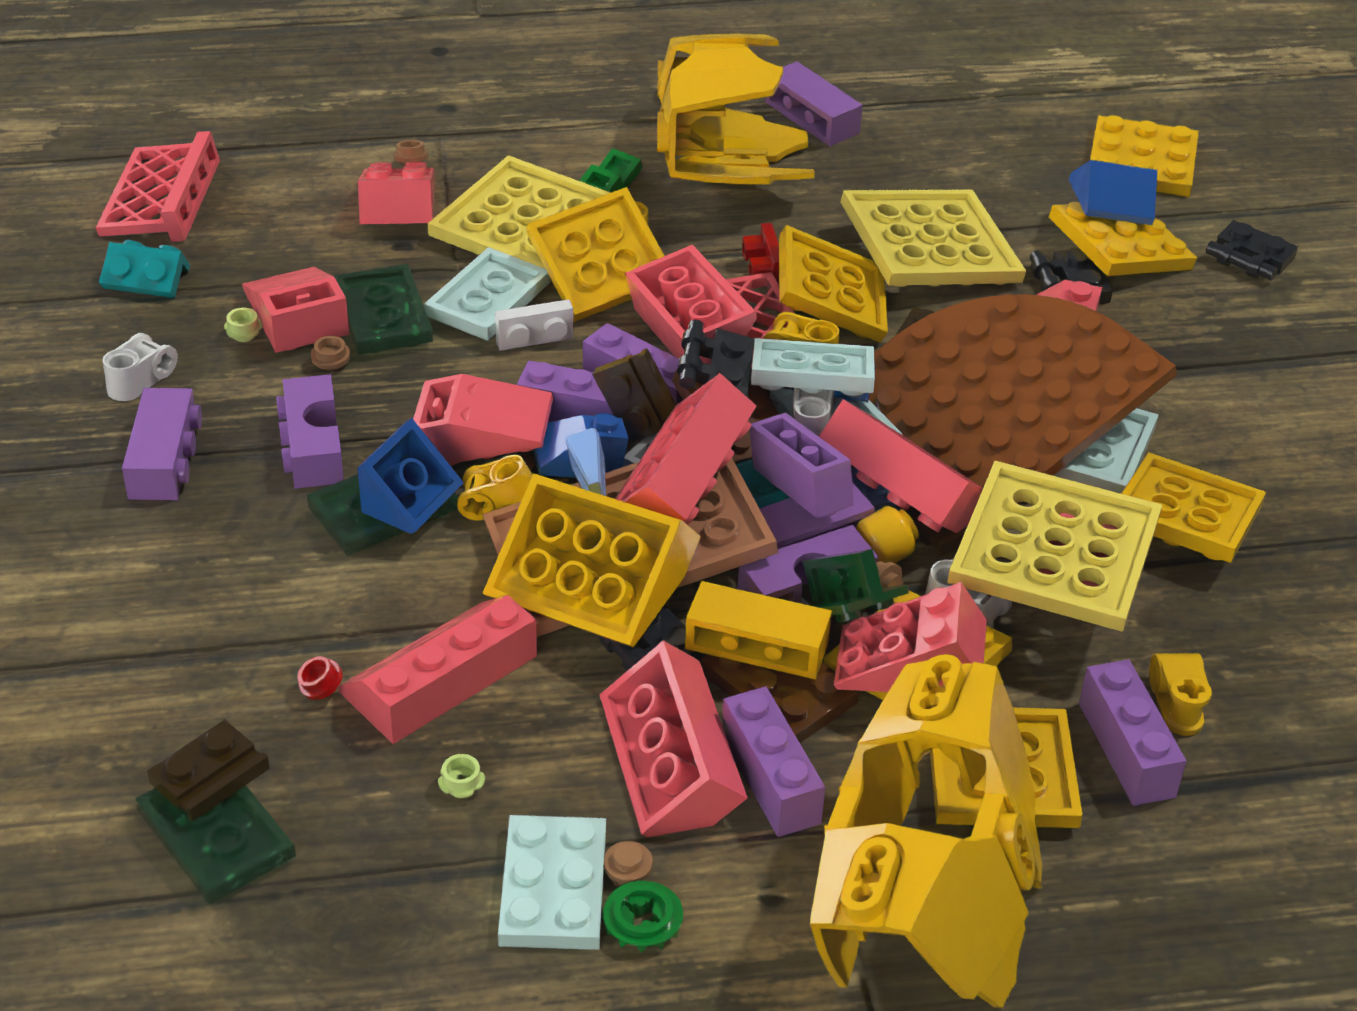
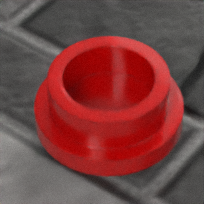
[297,656,343,700]

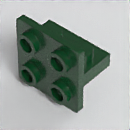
[803,549,909,622]

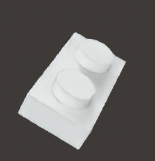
[495,299,573,351]

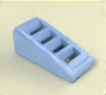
[565,428,606,496]

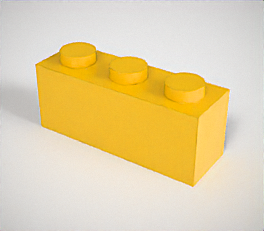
[685,581,832,680]

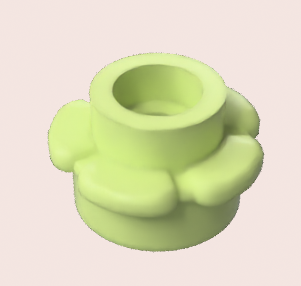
[224,308,263,342]
[438,754,485,798]

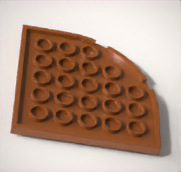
[863,294,1177,504]

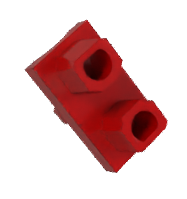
[742,223,779,284]

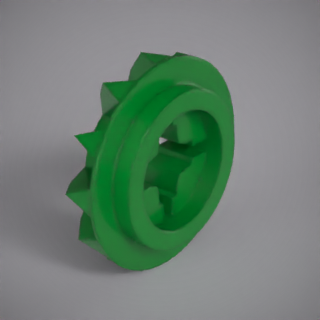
[603,881,683,954]

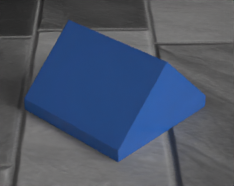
[1069,160,1157,225]
[357,418,464,534]

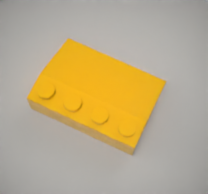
[482,473,701,647]

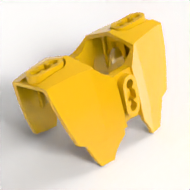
[657,34,815,184]
[810,654,1042,1008]

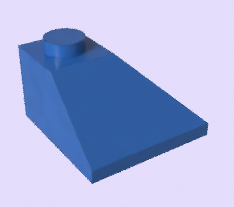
[533,413,628,478]

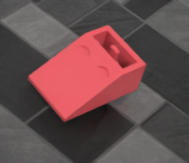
[358,162,435,224]
[242,267,350,353]
[413,374,553,466]
[834,582,987,692]

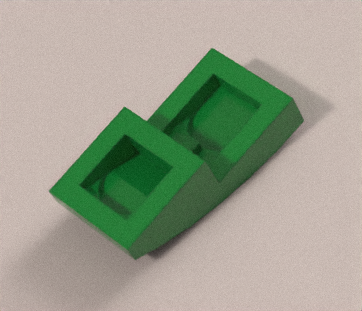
[579,148,643,193]

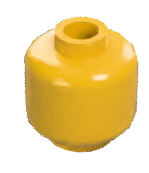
[856,506,919,564]

